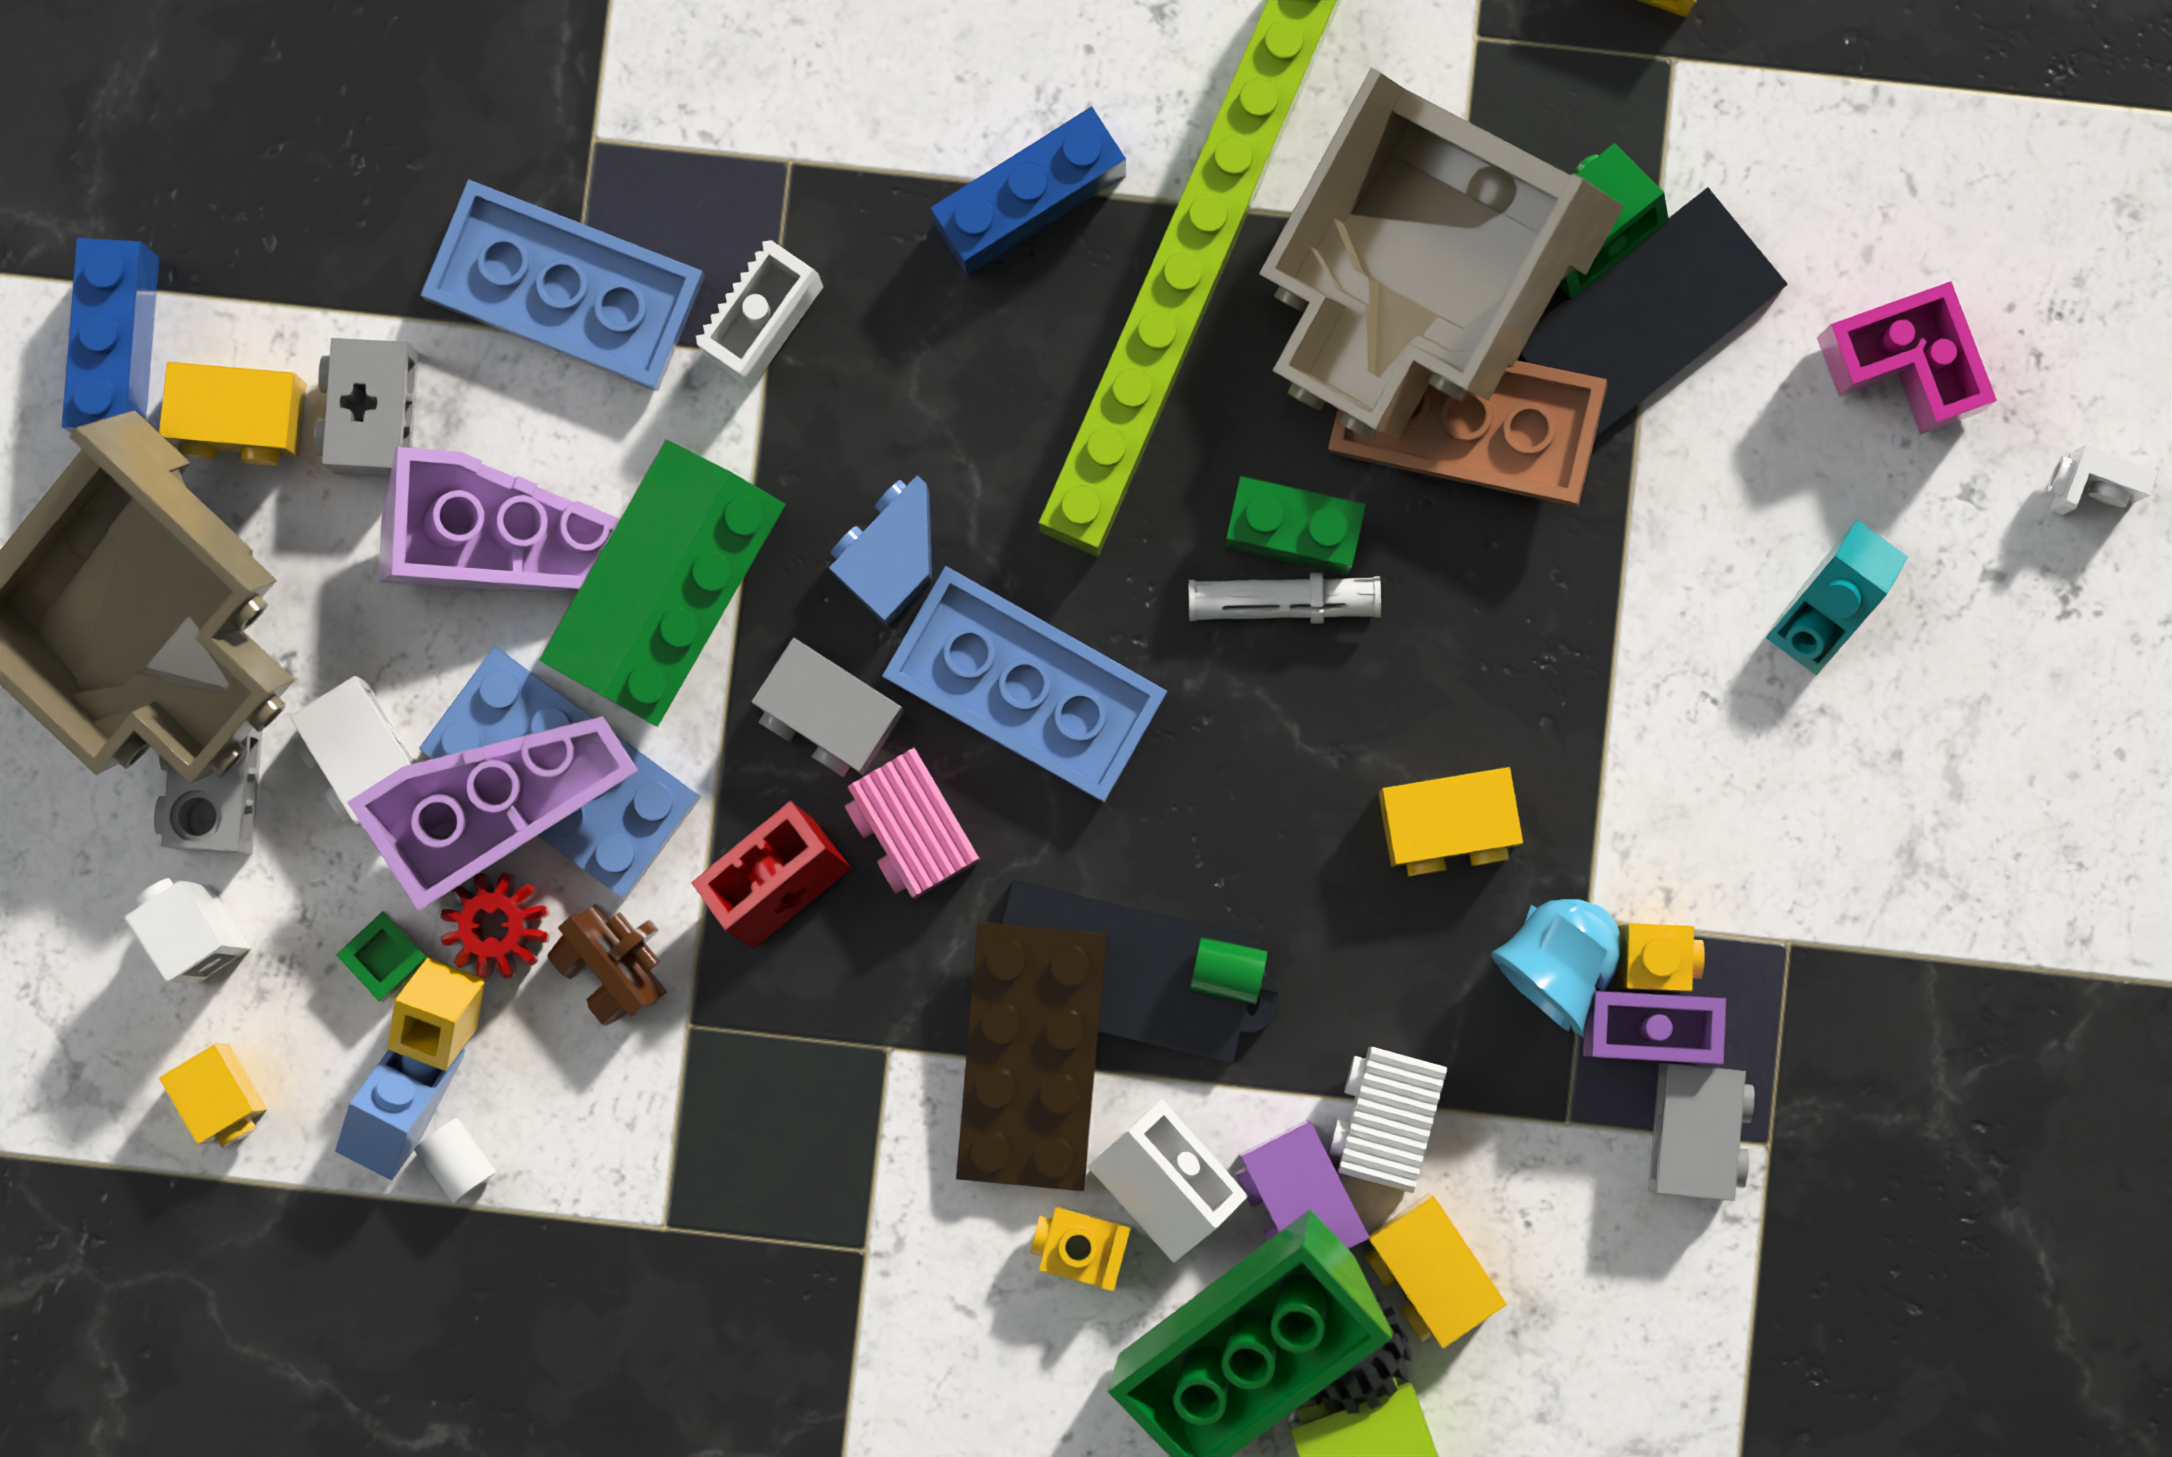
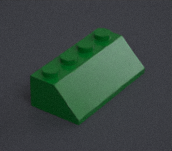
[538,439,786,727]
[1108,1209,1392,1457]

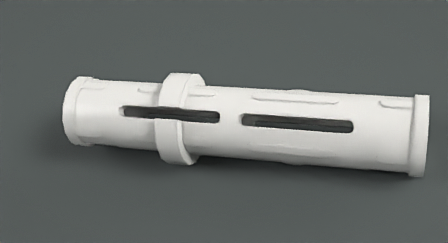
[1189,573,1381,624]

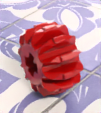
[440,872,550,980]

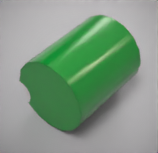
[1190,937,1267,1005]

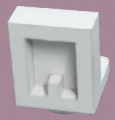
[2048,445,2159,515]

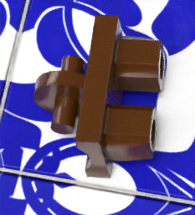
[547,904,668,1026]

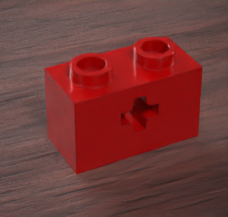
[691,801,852,949]

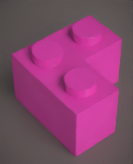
[1817,281,1997,434]

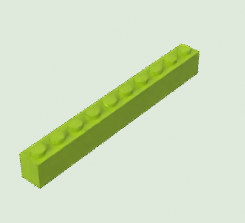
[1039,0,1341,557]

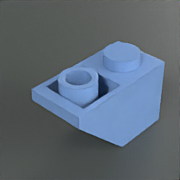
[829,475,932,627]
[335,1049,465,1181]

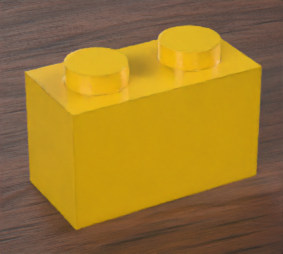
[159,361,307,466]
[1378,767,1523,877]
[1364,1193,1507,1348]

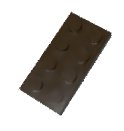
[956,922,1107,1191]

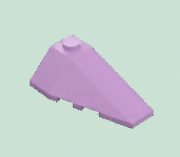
[378,447,619,592]
[347,716,638,911]

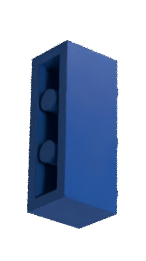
[930,106,1126,276]
[61,238,159,433]

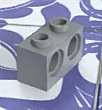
[154,728,263,854]

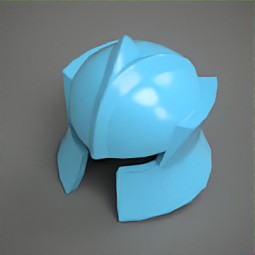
[1491,899,1623,1037]

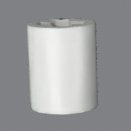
[414,1118,497,1204]

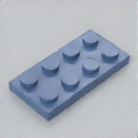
[420,179,705,392]
[882,566,1167,803]
[419,646,701,899]

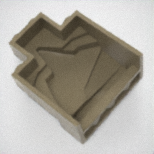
[1259,68,1624,440]
[0,410,295,784]

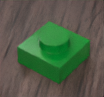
[336,911,430,1002]

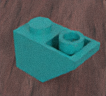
[1765,519,1908,676]

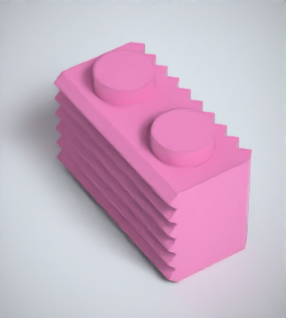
[845,748,981,899]

